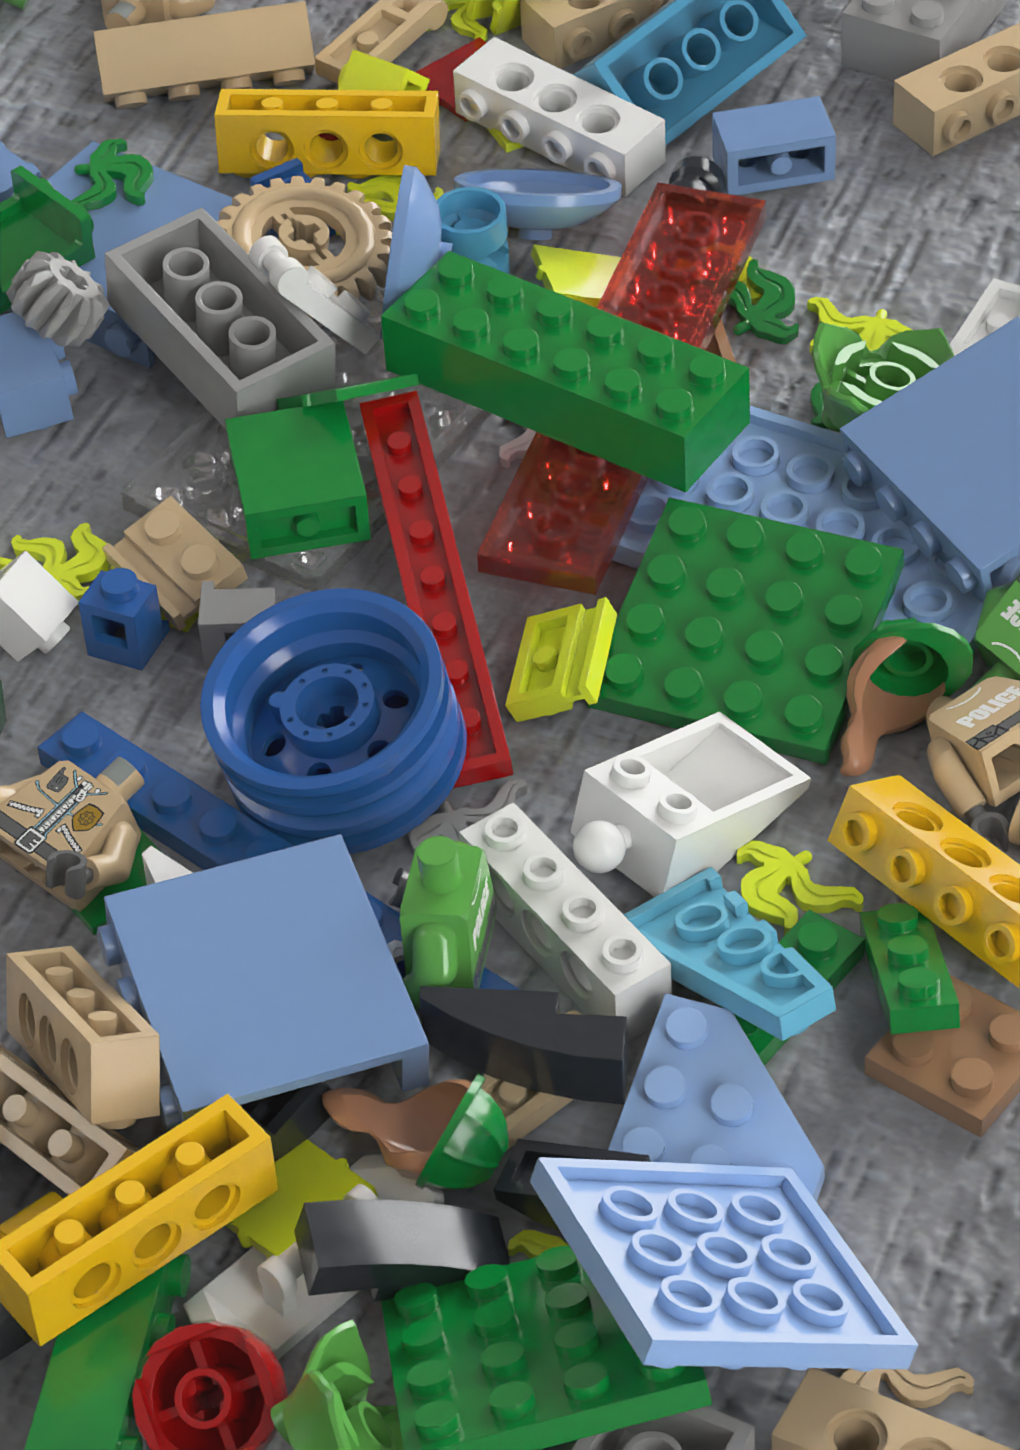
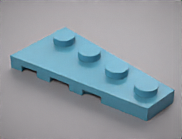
[623,867,836,1041]

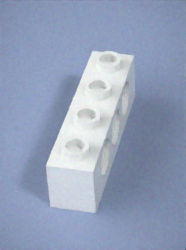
[453,37,666,197]
[459,802,672,1041]

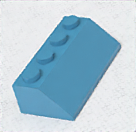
[573,0,807,146]

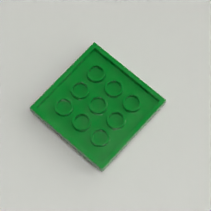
[586,497,905,765]
[381,1246,713,1450]

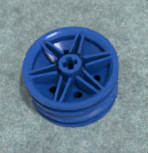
[200,588,467,854]

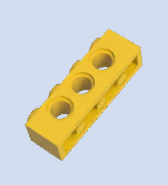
[214,89,440,179]
[827,775,1020,989]
[0,1094,278,1347]

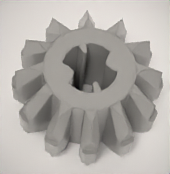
[6,251,110,347]

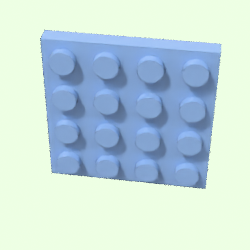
[530,1157,918,1372]

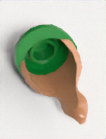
[840,617,973,777]
[322,1074,509,1191]

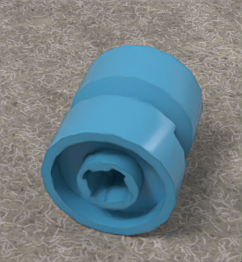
[436,187,510,274]

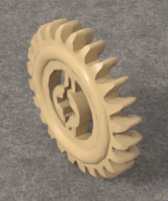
[217,176,392,320]

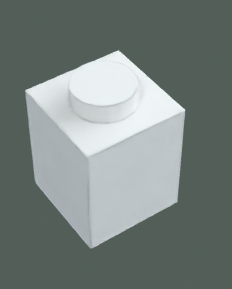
[0,550,78,662]

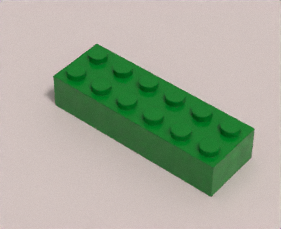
[381,251,750,493]

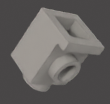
[198,581,277,669]

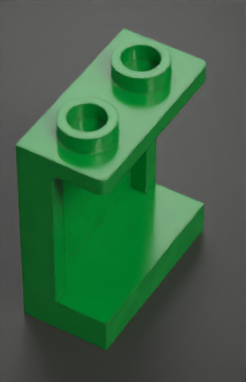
[0,165,95,314]
[225,401,371,560]

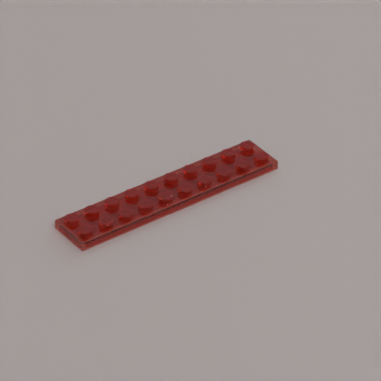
[477,182,766,595]

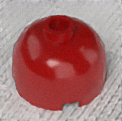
[132,1321,288,1450]

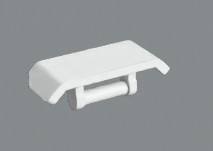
[183,1154,445,1360]

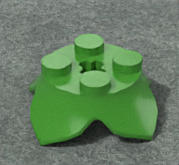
[812,322,954,432]
[271,1320,404,1450]

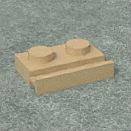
[102,496,248,632]

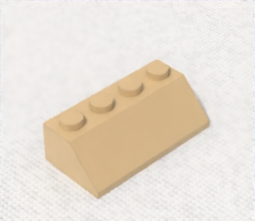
[93,1,315,109]

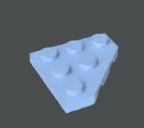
[608,993,825,1202]

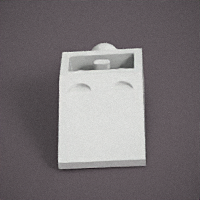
[570,712,811,897]

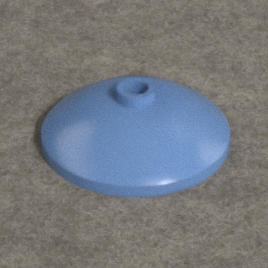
[380,165,453,339]
[454,168,622,240]

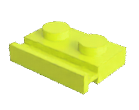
[505,597,617,722]

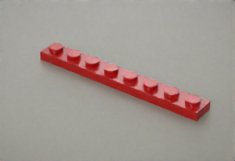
[359,390,514,789]

